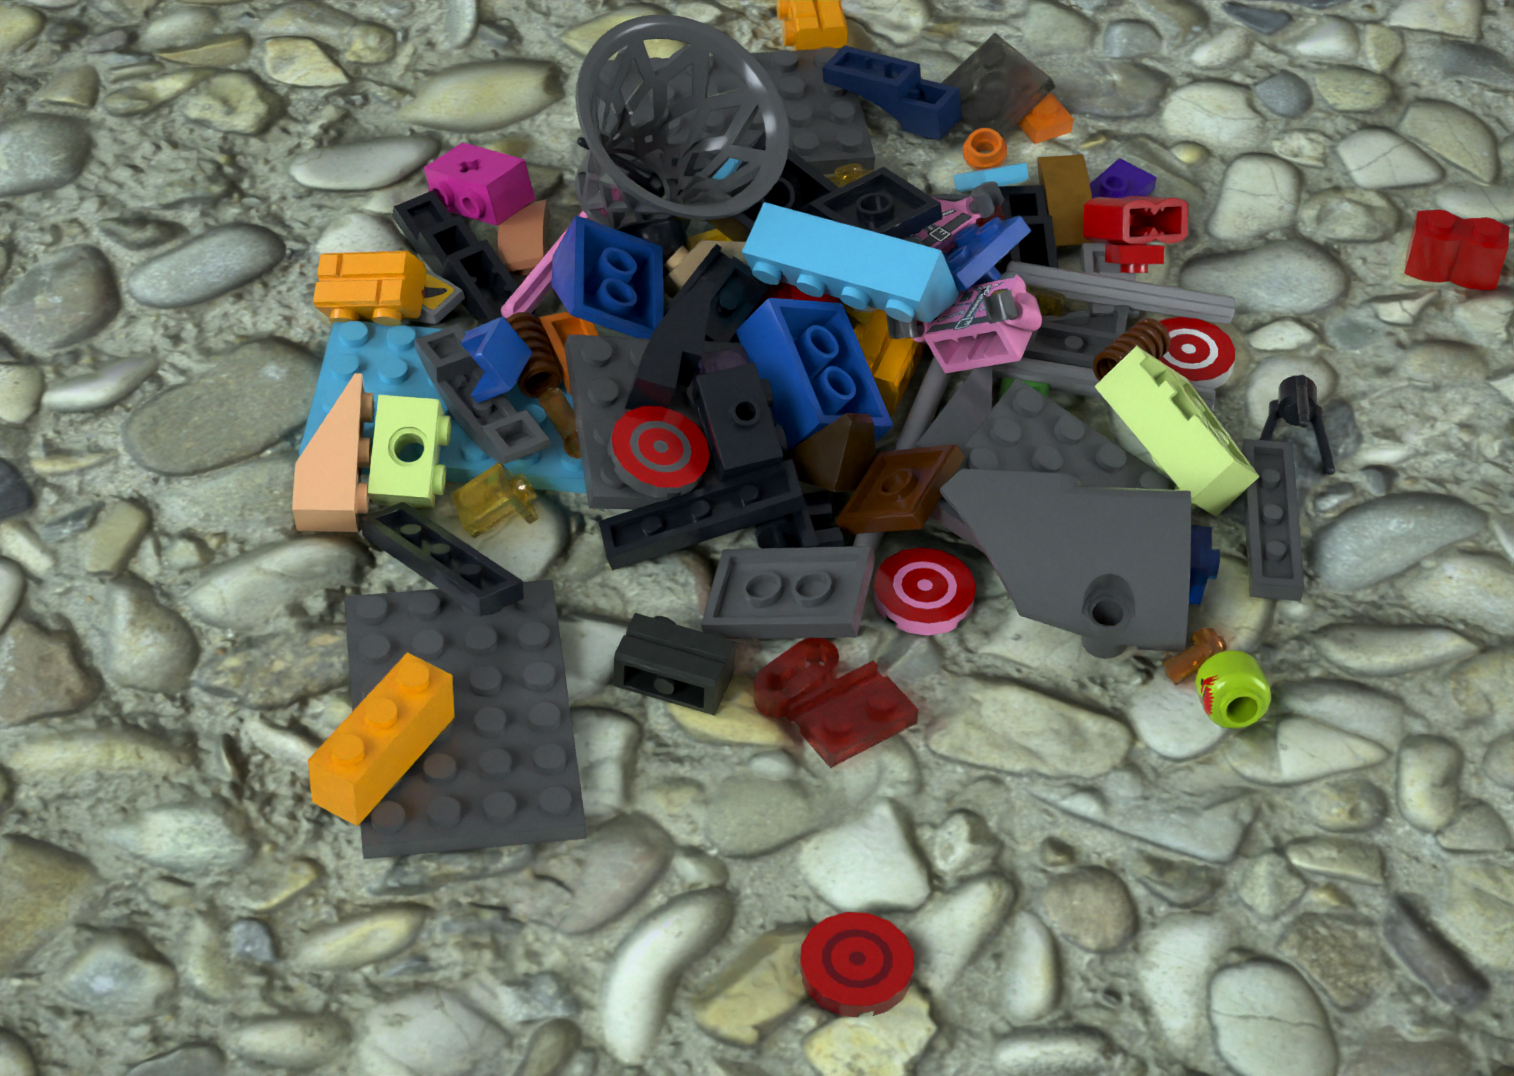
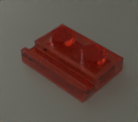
[786,660,919,768]

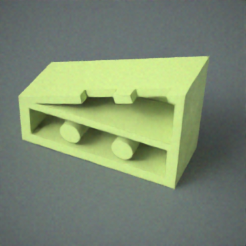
[1094,346,1260,517]

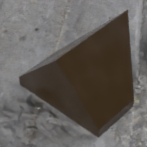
[781,413,876,492]

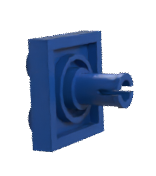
[942,216,1031,292]

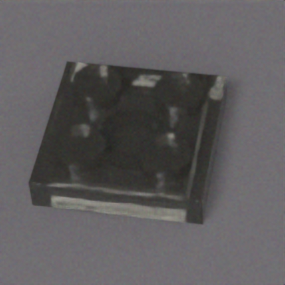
[941,32,1056,137]

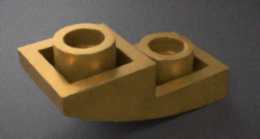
[1037,154,1096,247]

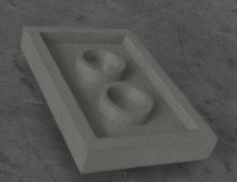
[701,546,875,639]

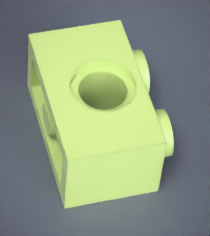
[367,395,451,509]

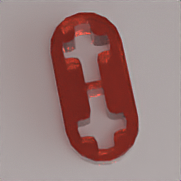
[753,638,839,718]

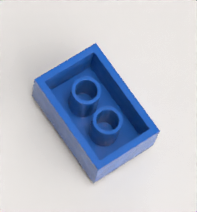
[735,298,893,451]

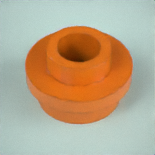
[963,128,1007,170]

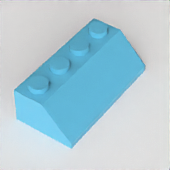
[742,202,959,323]

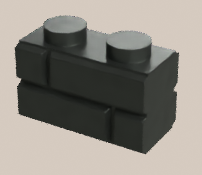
[613,613,736,716]

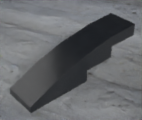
[392,190,535,324]

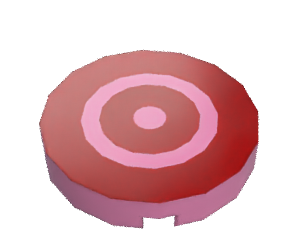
[873,547,976,636]

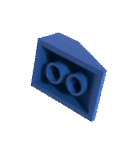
[552,215,664,339]

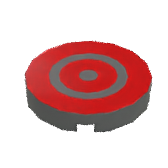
[607,406,710,498]

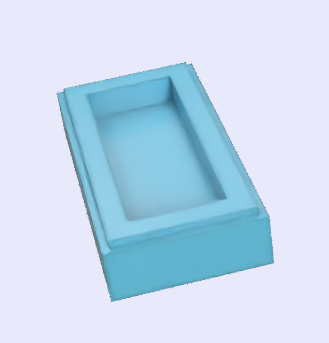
[953,163,1029,192]

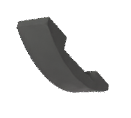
[414,324,550,464]

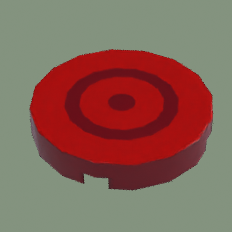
[800,912,914,1017]

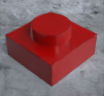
[1105,244,1165,273]

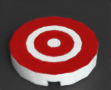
[1159,317,1236,389]

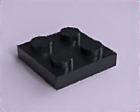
[809,166,942,239]

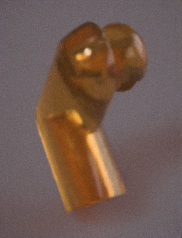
[538,387,581,459]
[1162,627,1227,686]

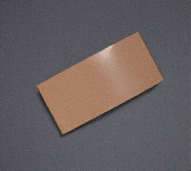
[498,199,551,275]

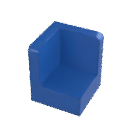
[460,316,533,403]

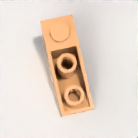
[292,373,374,532]

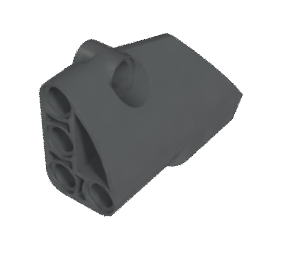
[940,469,1191,659]

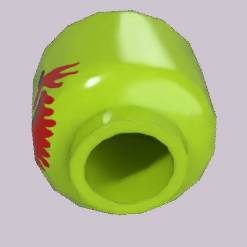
[1195,650,1271,729]

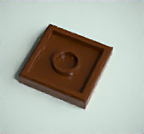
[836,444,965,535]

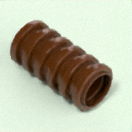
[506,312,562,398]
[1093,318,1171,381]

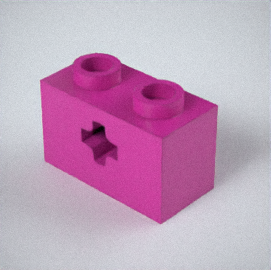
[424,142,536,226]

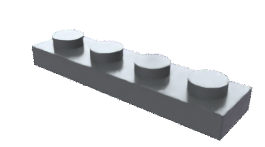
[1241,439,1304,601]

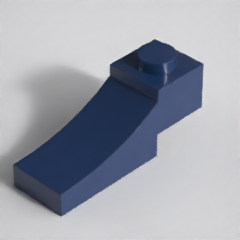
[822,45,962,141]

